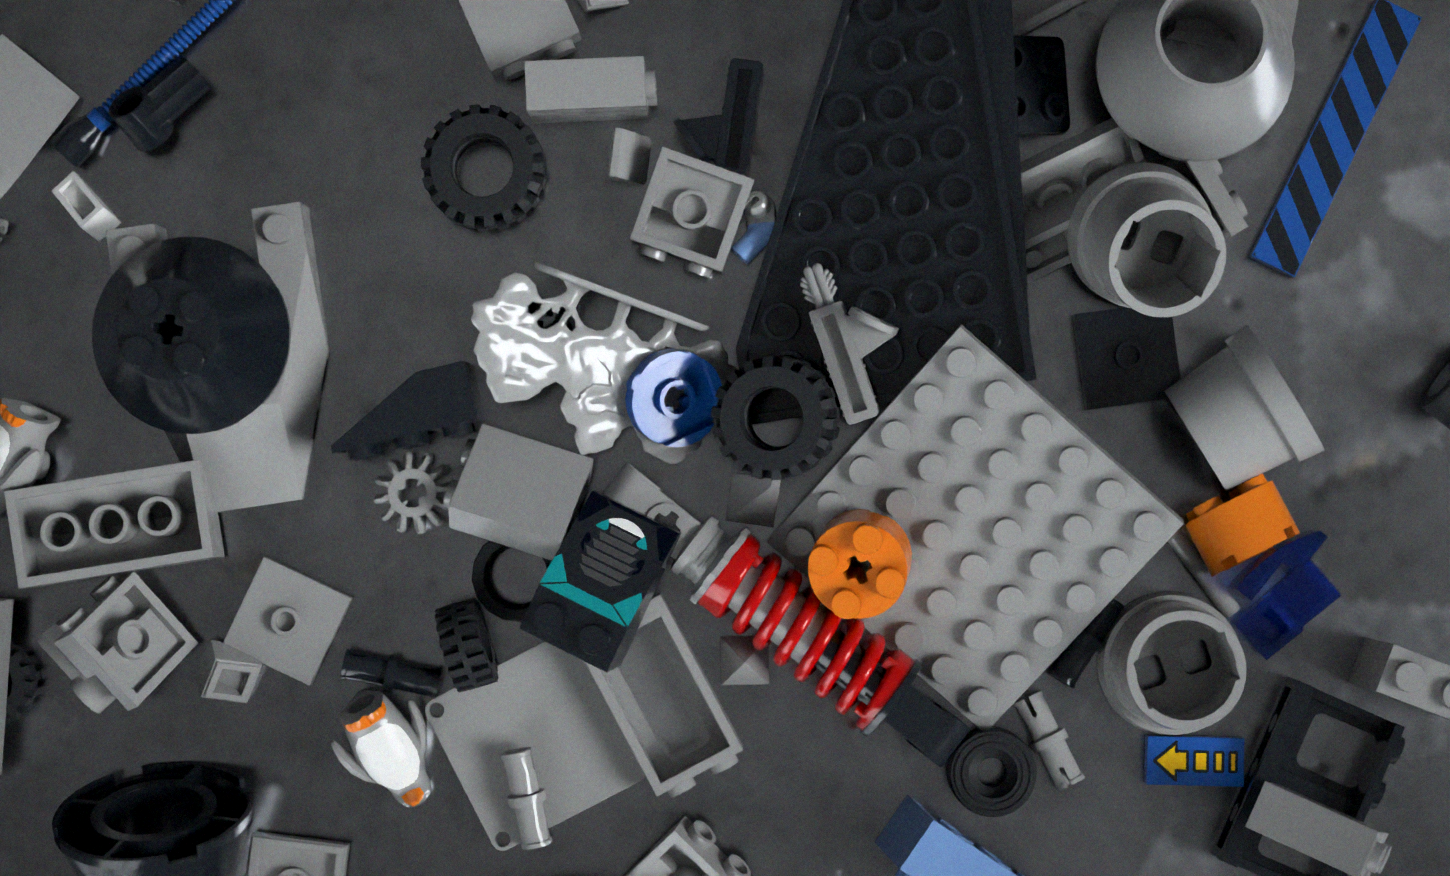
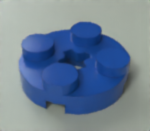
[625,348,722,448]

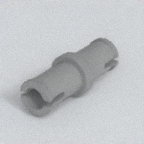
[1014,690,1085,791]
[501,747,553,850]

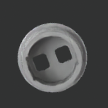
[1067,163,1226,317]
[1165,325,1325,491]
[1097,591,1246,735]

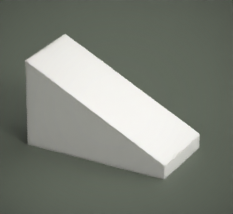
[52,171,122,242]

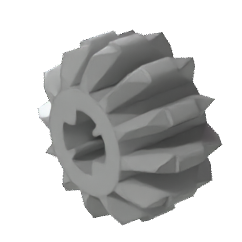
[373,452,450,534]

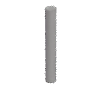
[1153,491,1241,619]

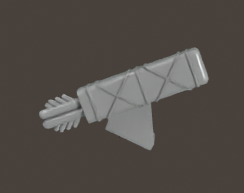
[800,263,899,425]

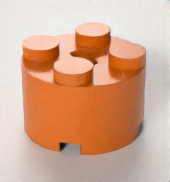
[1185,474,1300,577]
[808,509,912,619]

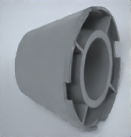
[1096,0,1295,162]

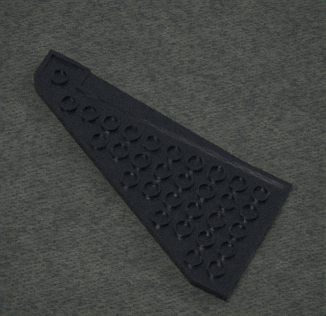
[736,0,1038,425]

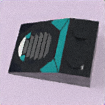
[519,490,681,673]

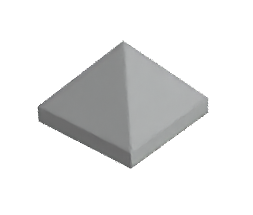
[720,636,769,685]

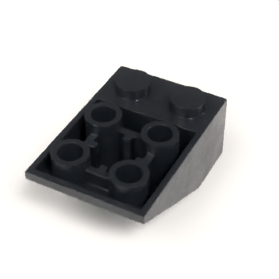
[331,361,487,461]

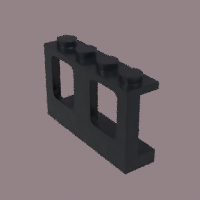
[1211,677,1405,876]

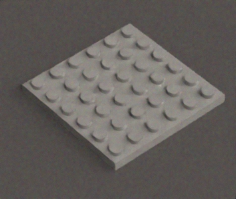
[767,324,1184,730]

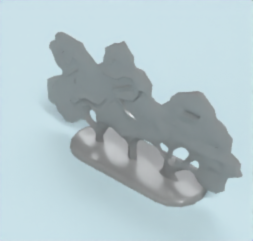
[471,261,737,464]

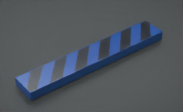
[1248,0,1422,278]

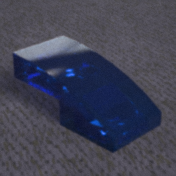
[1227,530,1328,601]
[1234,556,1342,660]

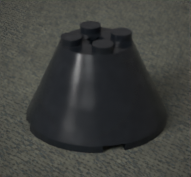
[92,237,291,434]

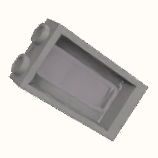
[585,593,743,798]

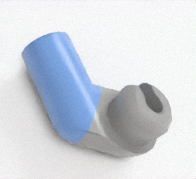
[731,190,776,265]

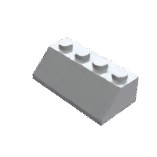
[4,460,225,589]

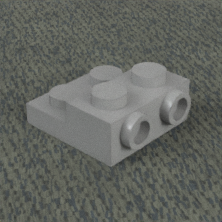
[630,147,755,279]
[54,571,198,711]
[625,816,751,876]

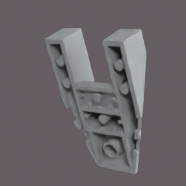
[106,202,330,512]

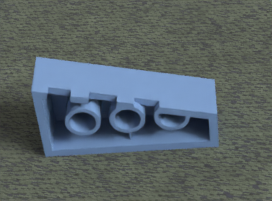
[875,795,1024,876]

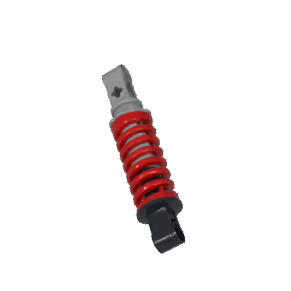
[602,462,971,767]

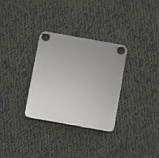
[425,641,645,851]

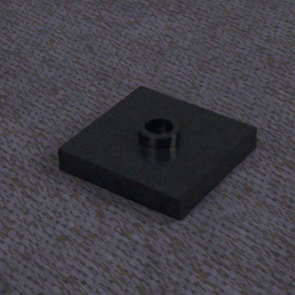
[1072,307,1181,410]

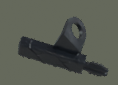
[672,58,765,177]

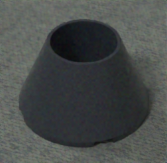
[52,762,255,876]

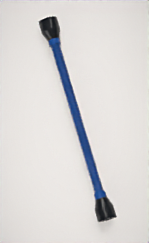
[49,0,236,168]

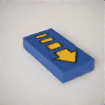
[1144,734,1245,787]

